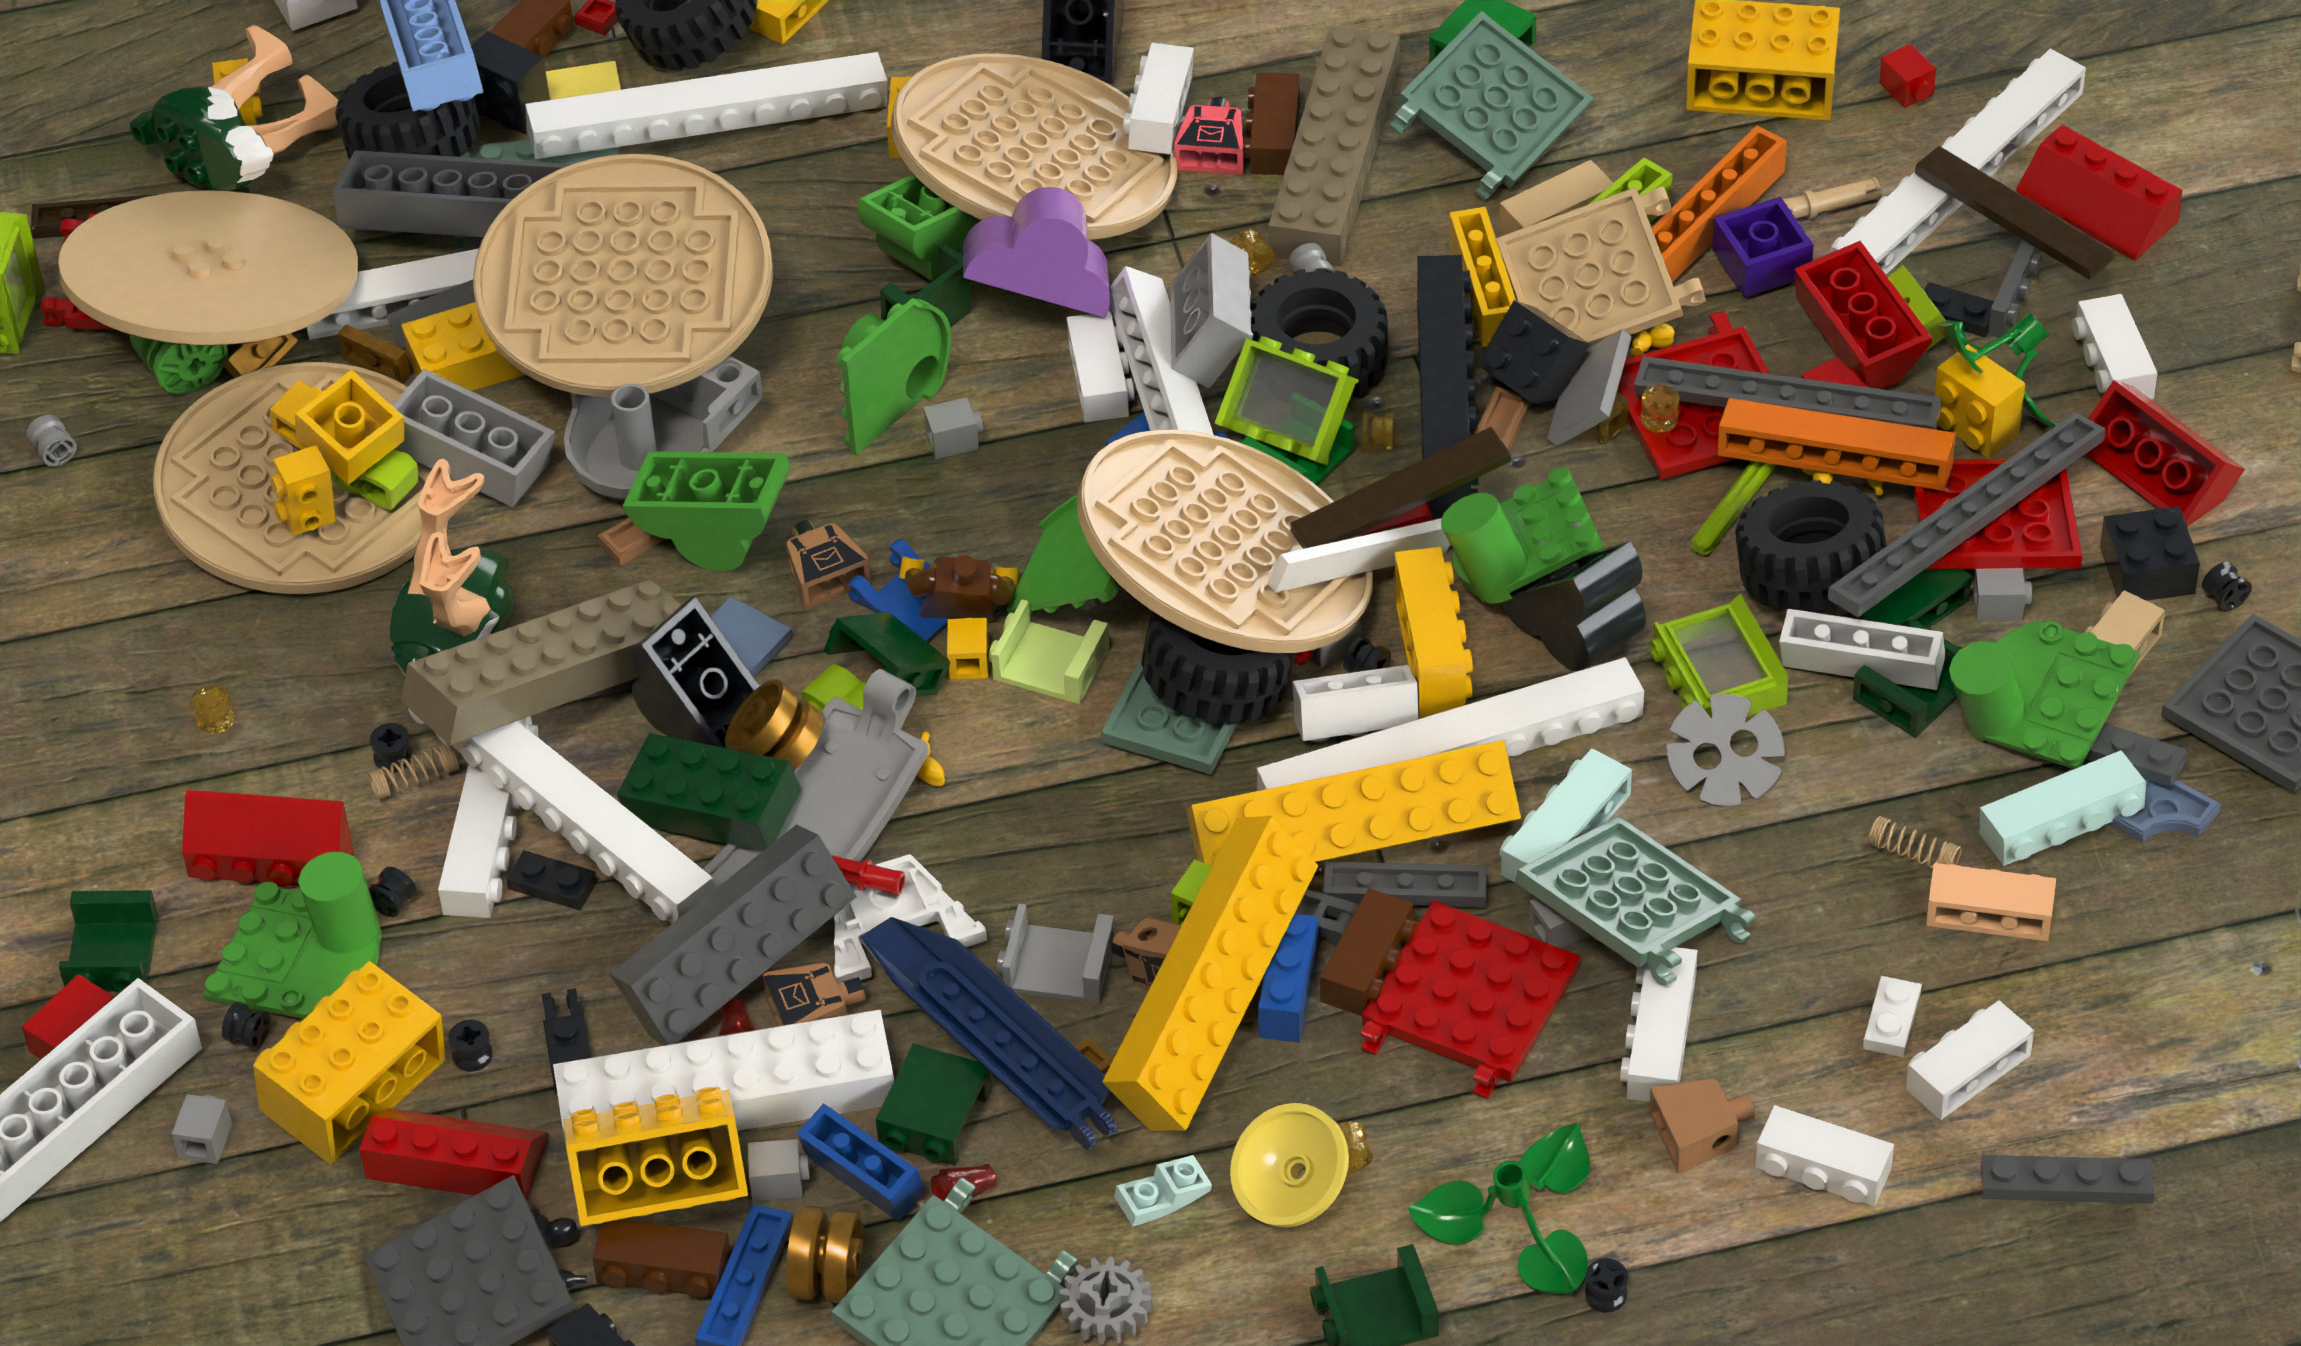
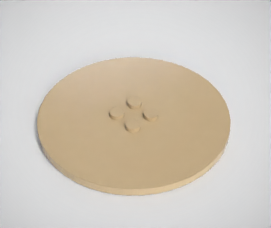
[891,54,1178,240]
[473,154,773,397]
[58,191,358,345]
[153,362,457,594]
[1077,430,1373,653]

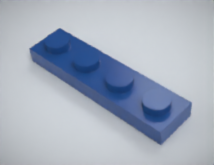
[695,1204,793,1346]

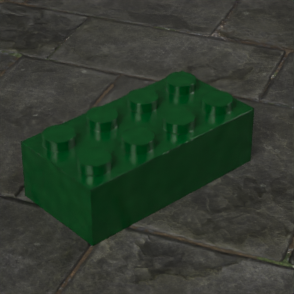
[617,733,801,851]

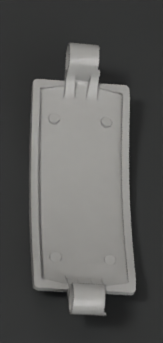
[687,669,929,912]

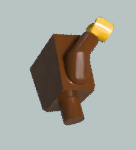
[899,555,1018,623]

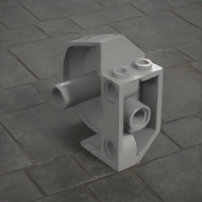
[564,356,763,502]

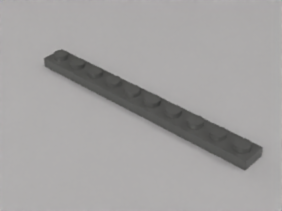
[1828,412,2105,617]

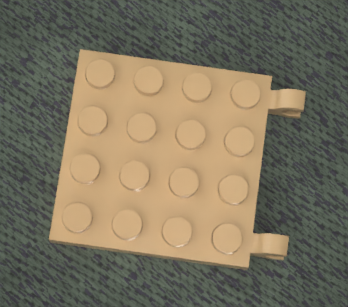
[1496,187,1706,348]

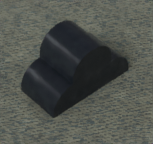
[1041,0,1124,84]
[1500,541,1646,671]
[631,597,760,748]

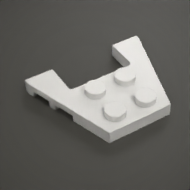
[834,854,987,983]

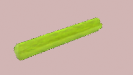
[1691,461,1776,556]

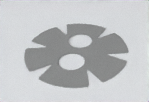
[1667,694,1785,806]

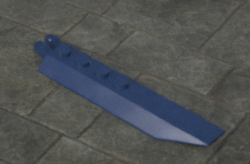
[860,917,1118,1150]

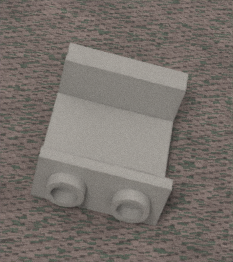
[997,903,1115,1004]

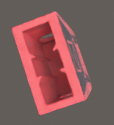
[1174,97,1244,175]

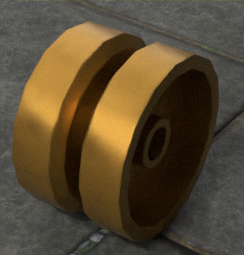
[725,679,825,771]
[786,1205,863,1303]

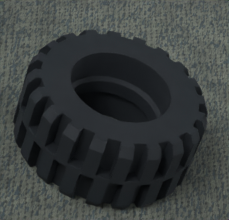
[615,0,757,71]
[335,62,481,160]
[1250,268,1388,408]
[1735,480,1886,613]
[1141,611,1296,725]

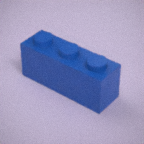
[1258,914,1319,1043]
[796,1103,926,1222]

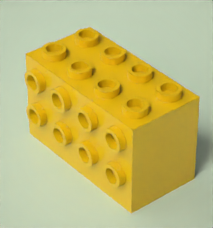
[1686,0,1840,121]
[253,961,446,1165]
[563,1086,748,1226]

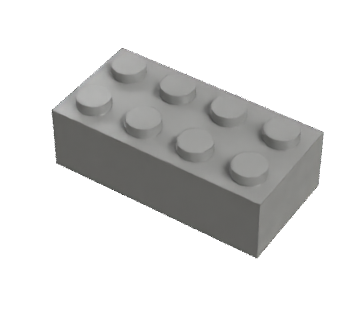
[1170,233,1253,389]
[392,369,555,507]

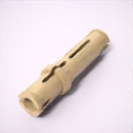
[1783,177,1881,219]

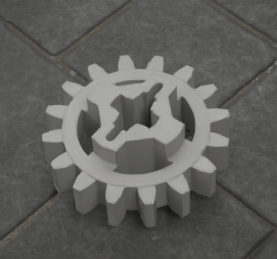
[1059,1257,1152,1345]

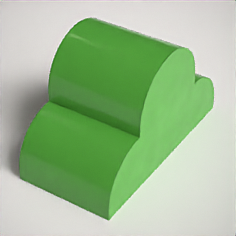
[858,174,982,281]
[623,452,790,572]

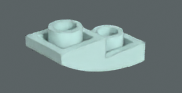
[1114,1155,1212,1227]

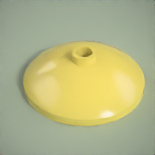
[1230,1103,1349,1228]

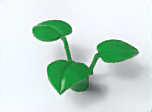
[1939,312,2058,429]
[1408,1123,1590,1294]

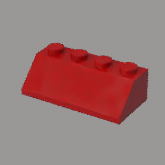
[2015,124,2183,261]
[1794,240,1932,389]
[2086,380,2245,527]
[182,790,354,886]
[359,1108,548,1200]

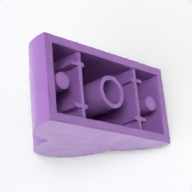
[963,187,1110,318]

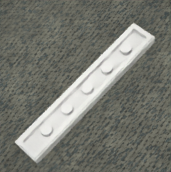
[1267,518,1450,592]

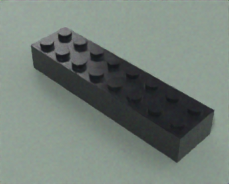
[1417,255,1479,521]

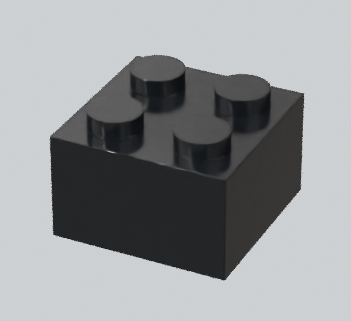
[471,31,550,134]
[1476,300,1590,408]
[2100,506,2200,601]

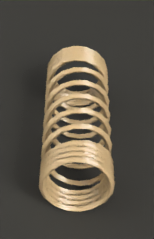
[368,744,459,801]
[1868,816,1961,869]

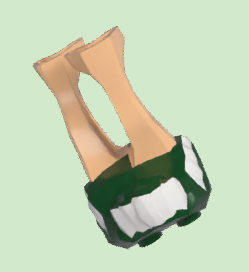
[129,25,338,192]
[390,459,517,677]

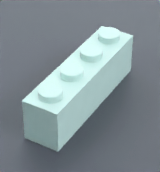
[1499,748,1632,882]
[1980,750,2146,866]

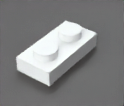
[1863,976,1922,1058]

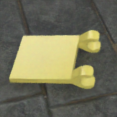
[546,61,621,100]

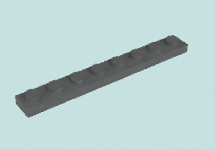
[1634,356,1942,430]

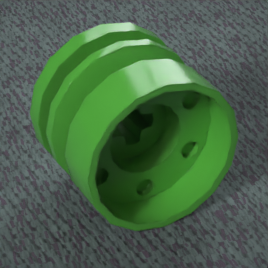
[129,334,228,394]

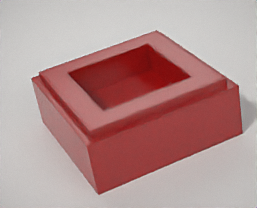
[574,0,619,36]

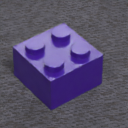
[1712,197,1814,297]

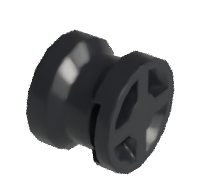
[2201,561,2252,611]
[1343,636,1391,673]
[370,723,413,773]
[369,866,416,918]
[222,1002,271,1050]
[448,1019,493,1072]
[1585,1258,1628,1313]

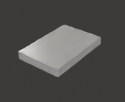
[1547,329,1631,446]

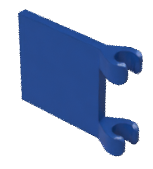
[848,539,948,643]

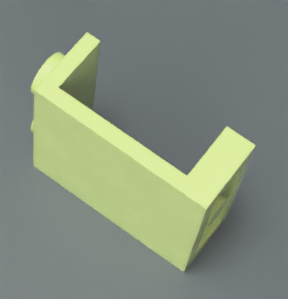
[988,599,1110,704]

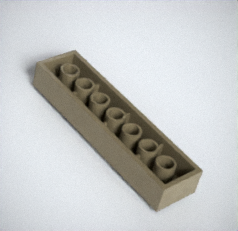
[1268,26,1400,267]
[401,579,681,745]

